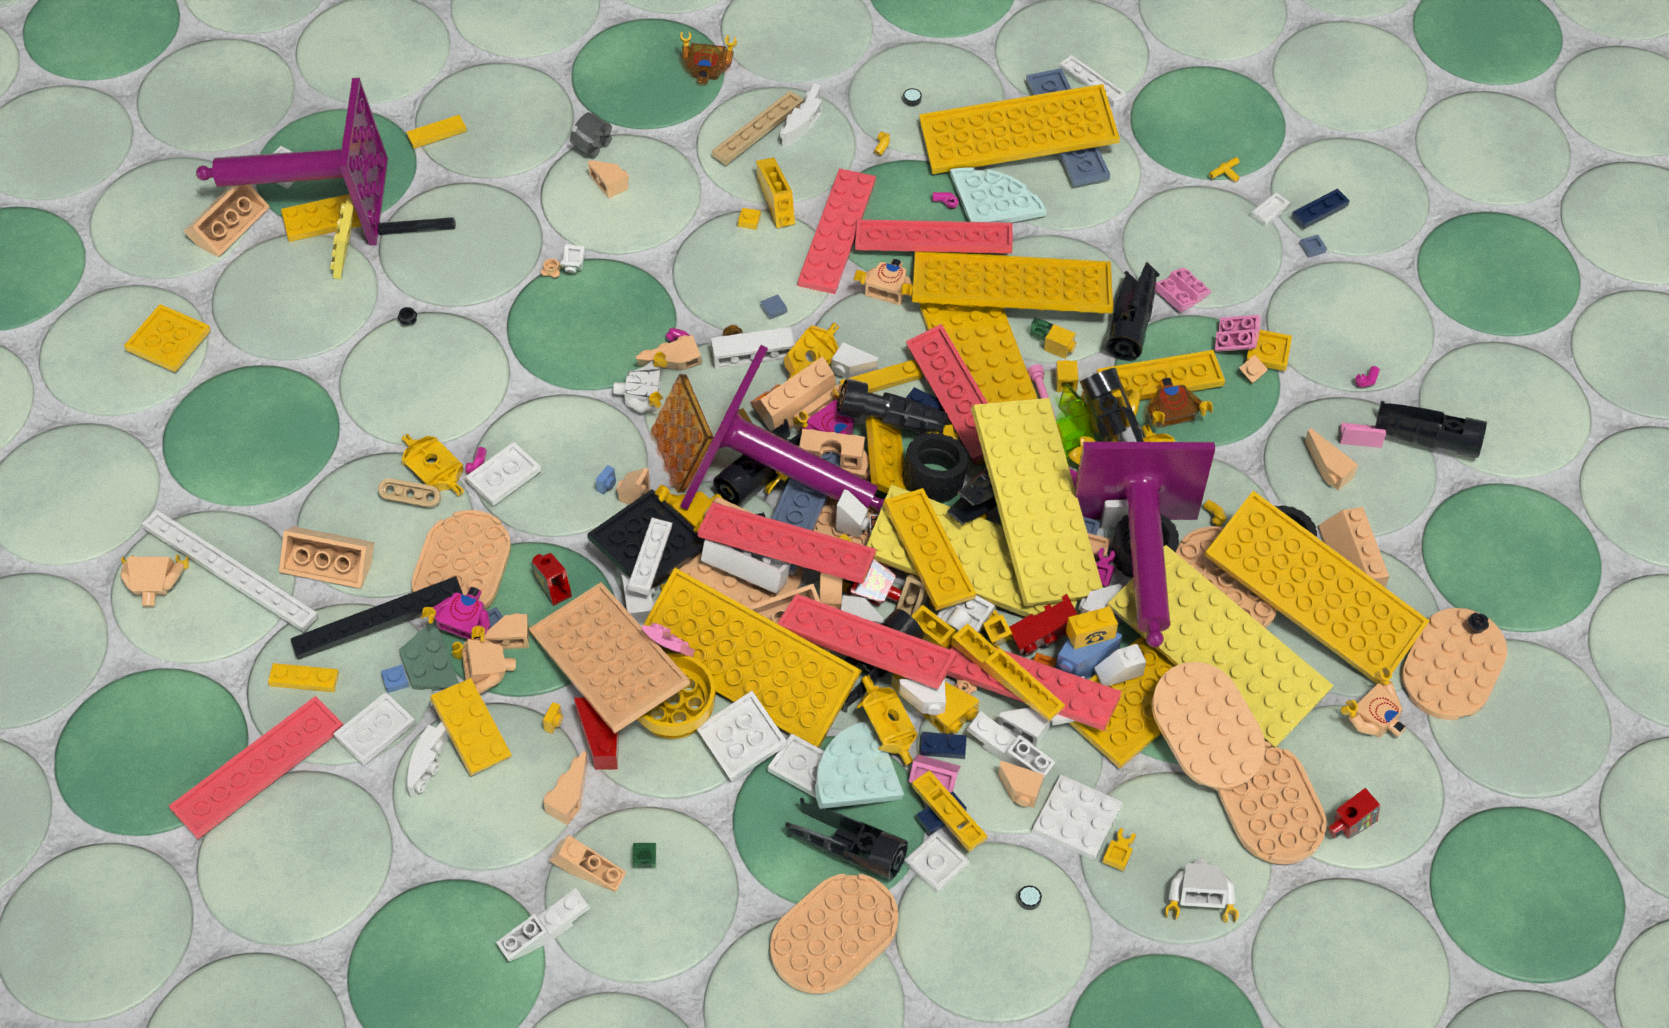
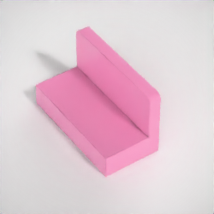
[1340,423,1386,448]
[909,755,961,793]

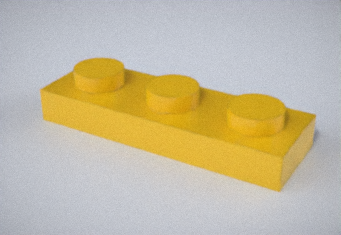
[268,663,339,692]

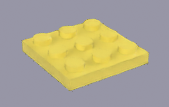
[330,196,354,280]

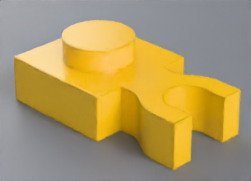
[1102,828,1136,871]

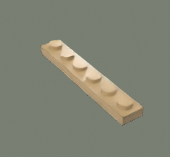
[712,91,804,165]

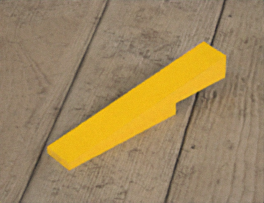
[951,623,1065,721]

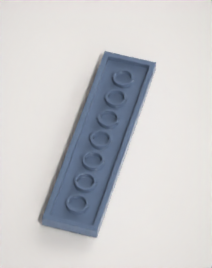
[1026,68,1110,187]
[771,452,840,576]

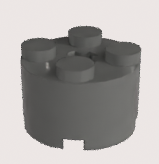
[570,112,612,158]

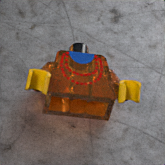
[680,31,737,84]
[1147,378,1213,428]

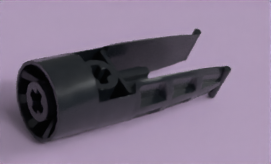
[1105,262,1160,361]
[1080,368,1144,442]
[836,378,948,434]
[1375,401,1487,458]
[713,419,808,507]
[947,469,997,526]
[843,609,924,713]
[785,798,908,880]

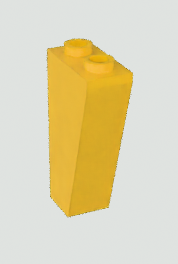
[756,157,795,228]
[891,673,979,734]

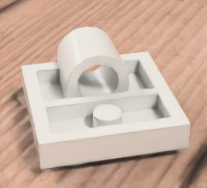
[937,595,995,633]

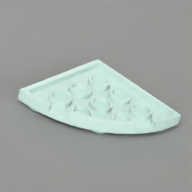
[950,167,1046,223]
[815,720,904,809]

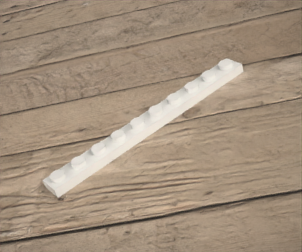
[142,510,318,632]

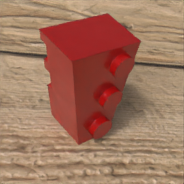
[1009,594,1078,655]
[574,697,619,770]

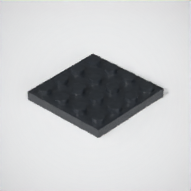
[587,489,705,588]

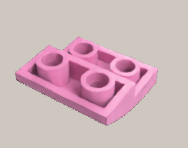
[1156,267,1211,312]
[1215,315,1261,352]
[642,623,695,657]

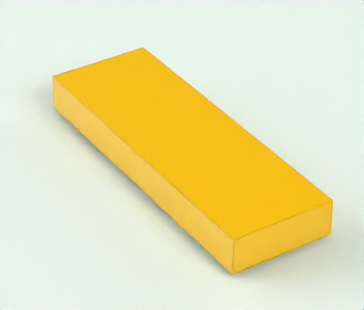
[406,114,467,149]

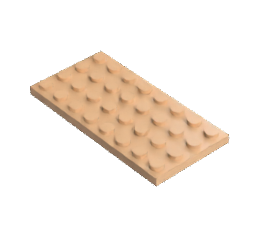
[528,582,690,733]

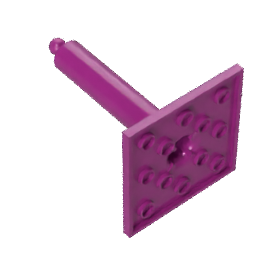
[196,78,388,246]
[680,345,885,513]
[1075,442,1215,647]

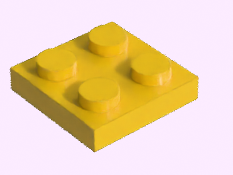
[1246,330,1292,371]

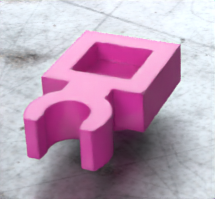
[1095,548,1116,587]

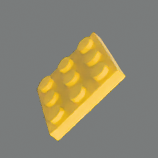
[124,304,211,372]

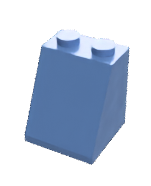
[1056,632,1122,679]

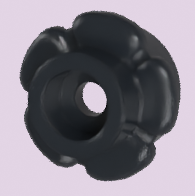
[397,307,417,325]
[1467,613,1489,633]

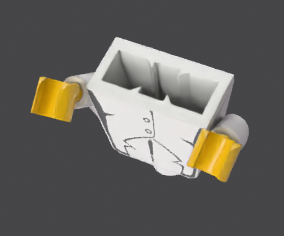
[613,351,667,413]
[1165,858,1239,923]

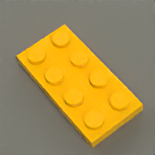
[281,194,362,242]
[866,415,907,494]
[430,678,512,776]

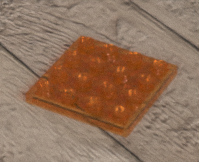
[651,374,714,493]

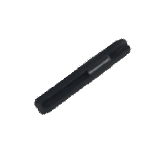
[378,217,456,234]

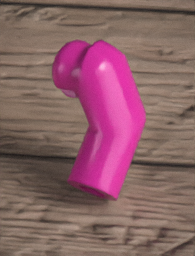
[933,192,959,208]
[666,327,690,342]
[1355,366,1380,388]
[466,447,487,474]

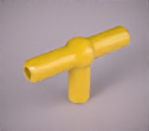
[1209,157,1240,182]

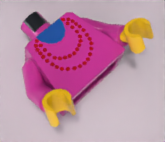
[793,385,854,435]
[421,587,490,642]

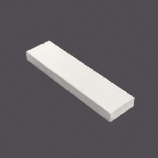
[1058,55,1126,107]
[628,518,672,595]

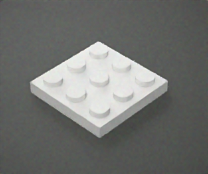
[697,691,789,782]
[1032,775,1123,861]

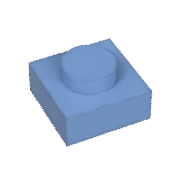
[595,465,616,495]
[381,665,409,693]

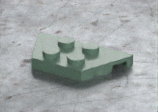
[399,620,459,691]

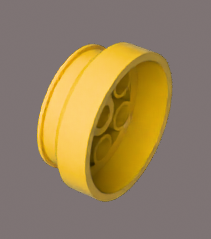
[637,653,716,739]

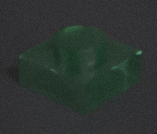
[1030,317,1053,341]
[632,843,657,868]

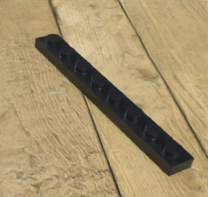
[290,576,463,660]

